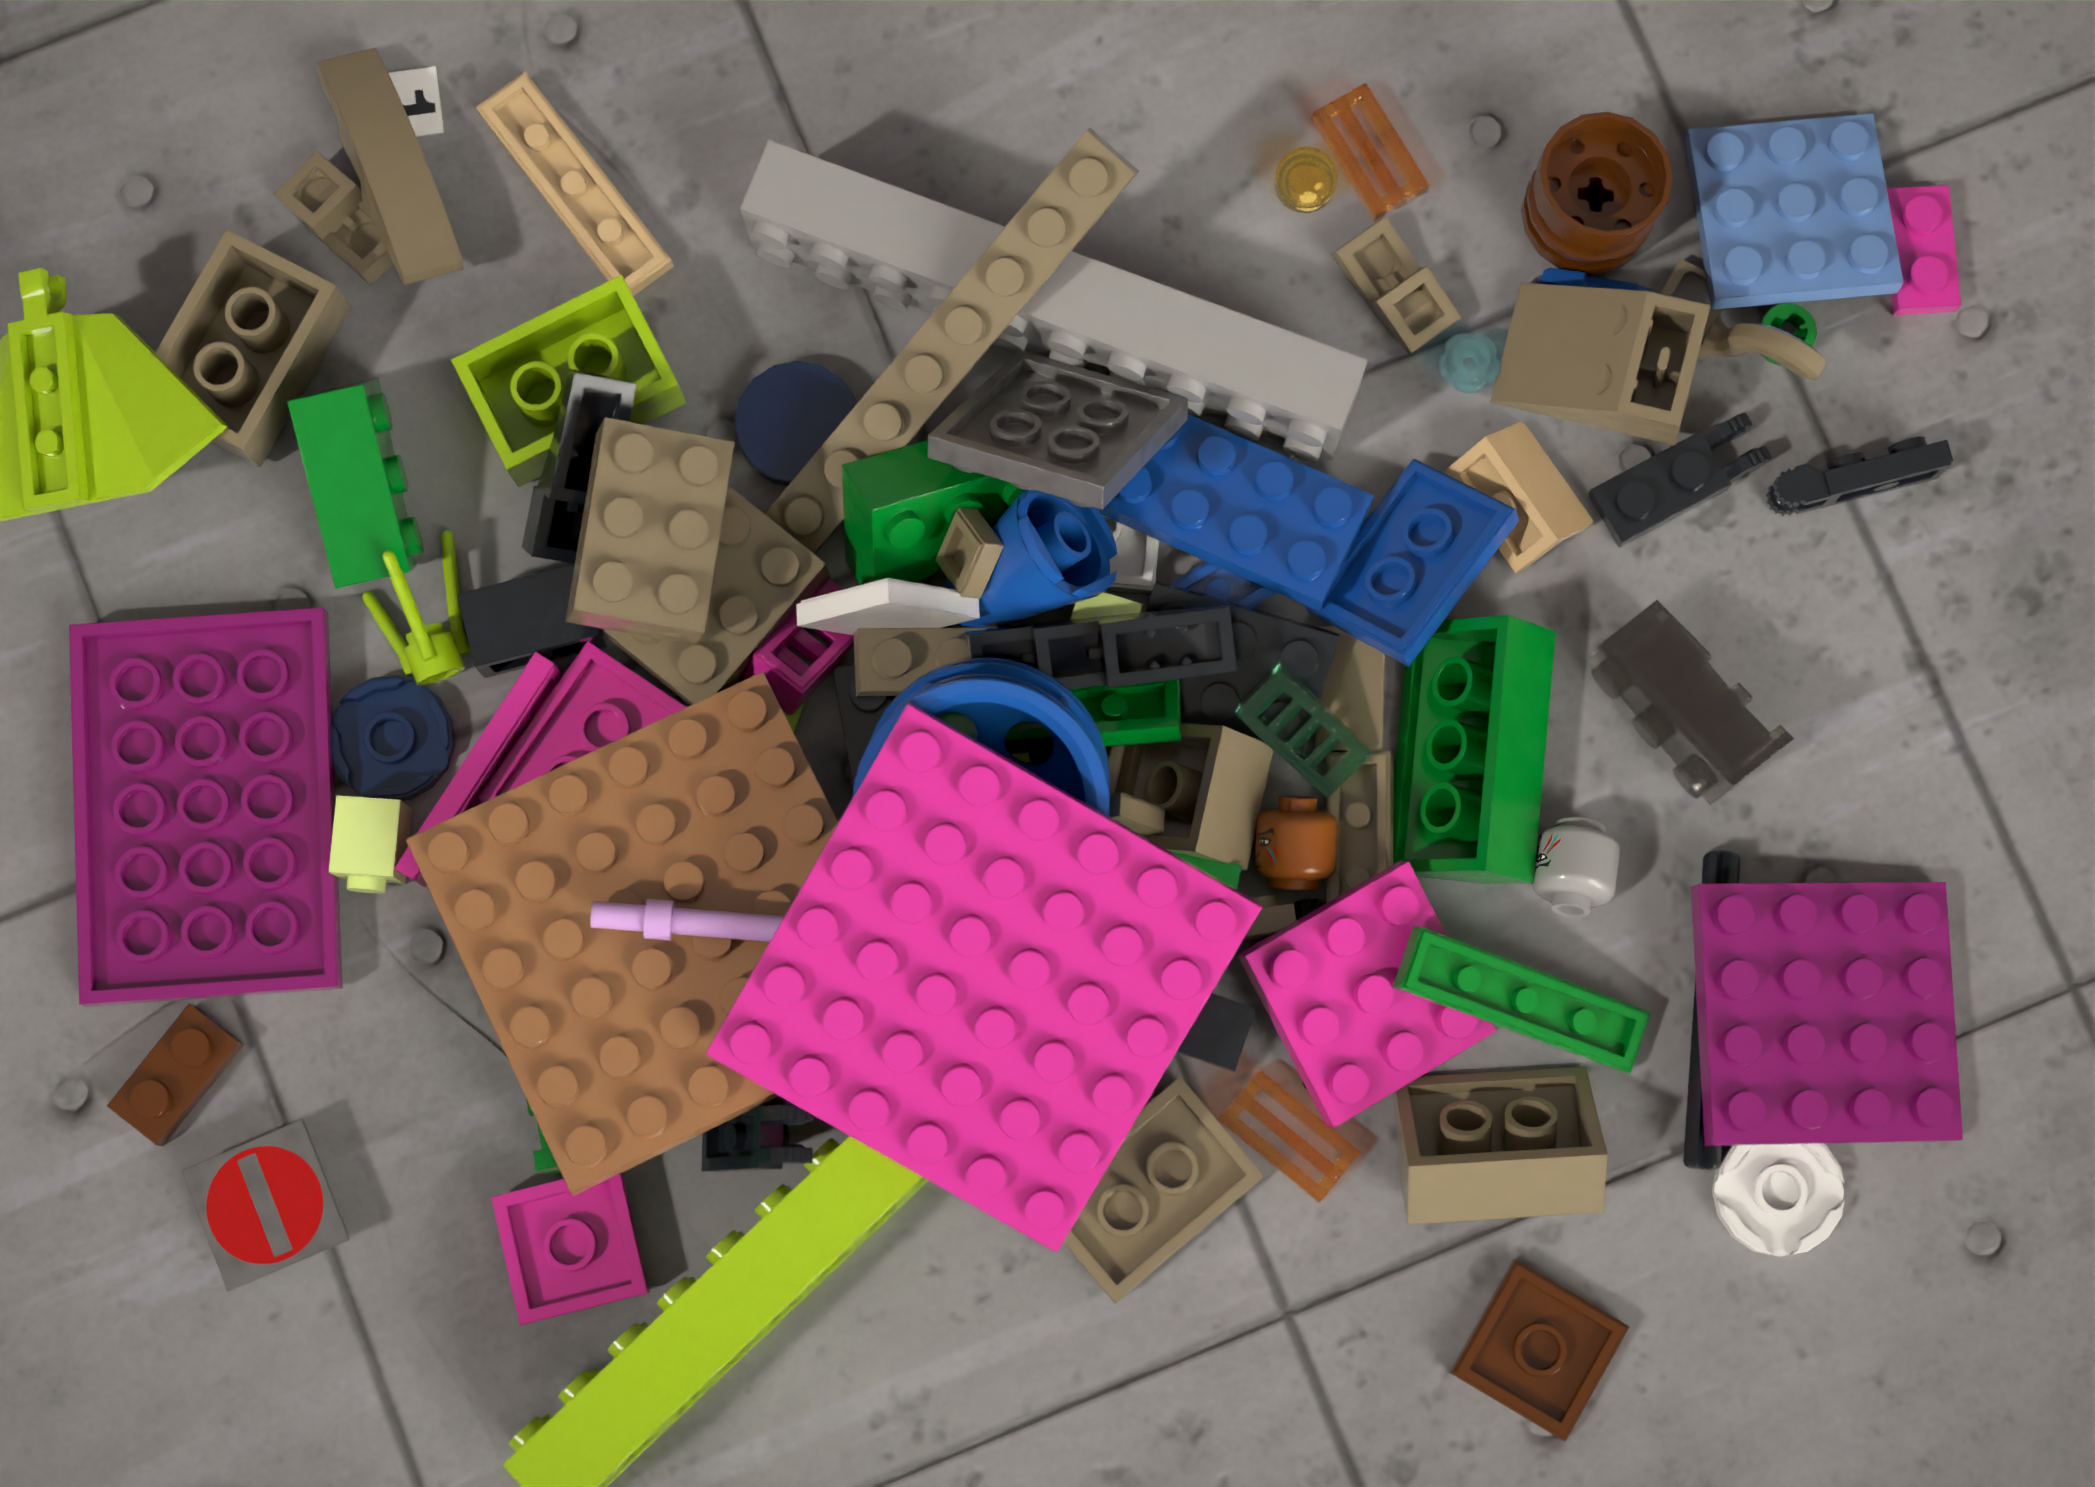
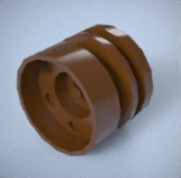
[1521,112,1673,275]

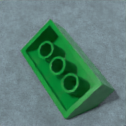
[1393,615,1556,884]

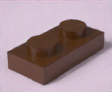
[107,1003,244,1146]

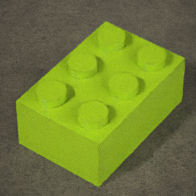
[451,274,686,488]

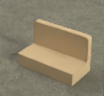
[1444,422,1593,574]

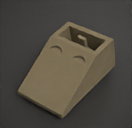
[1490,283,1711,446]

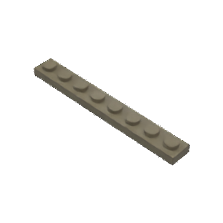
[765,128,1139,554]

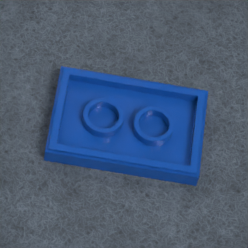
[1305,458,1519,667]

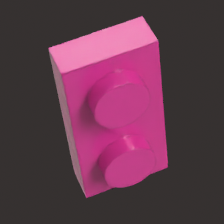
[1887,185,1961,316]

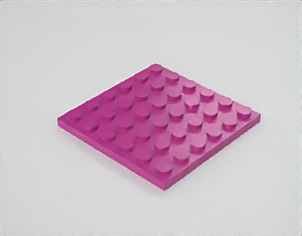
[706,701,1262,1253]

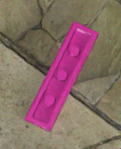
[394,652,563,887]

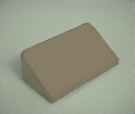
[1315,626,1385,753]

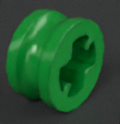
[1759,303,1817,366]

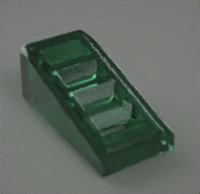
[1234,663,1373,798]

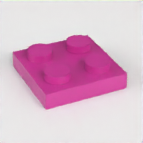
[491,1172,650,1325]

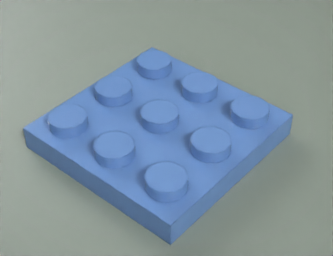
[1685,113,1903,310]

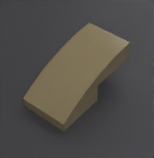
[273,150,393,286]
[1331,217,1462,354]

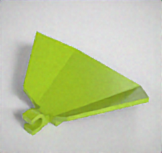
[0,268,228,522]

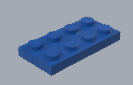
[1097,414,1374,611]

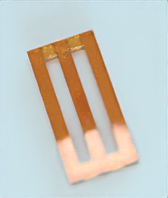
[1311,83,1430,222]
[1218,1069,1360,1203]

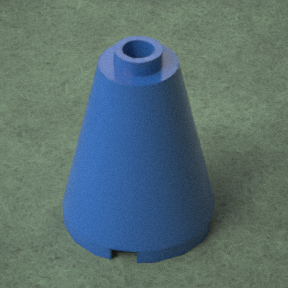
[944,490,1117,628]

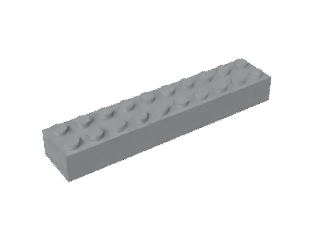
[740,140,1368,462]

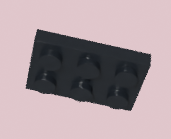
[1146,580,1340,758]

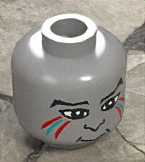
[1533,817,1620,917]

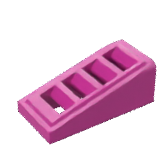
[744,579,854,715]

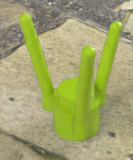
[362,530,471,686]

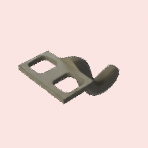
[1660,259,1826,380]

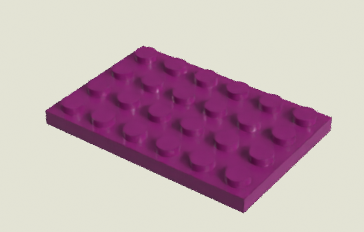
[69,607,343,1007]

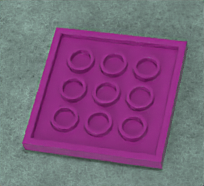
[1691,882,1963,1146]

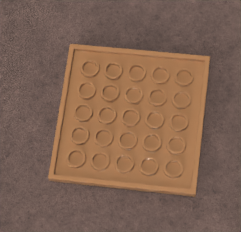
[406,672,838,1196]

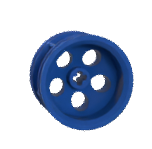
[853,658,1110,816]

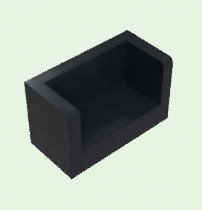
[457,564,607,678]

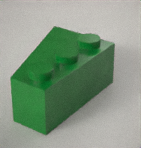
[842,440,1024,585]

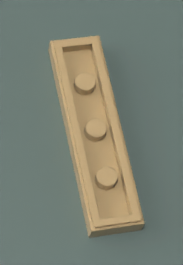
[475,72,674,296]

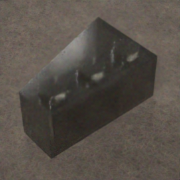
[1589,600,1794,805]

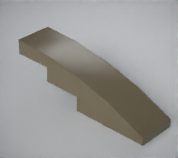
[316,47,464,285]

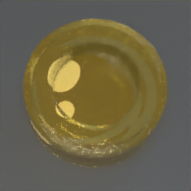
[1274,147,1338,213]

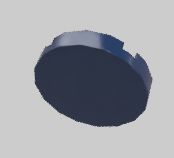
[734,361,856,486]
[330,675,455,801]

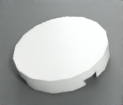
[1712,1144,1845,1257]

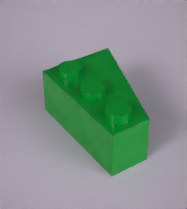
[287,378,424,589]

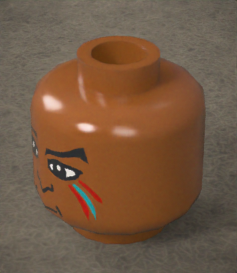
[1253,796,1339,890]

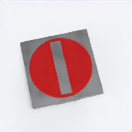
[181,1119,350,1292]

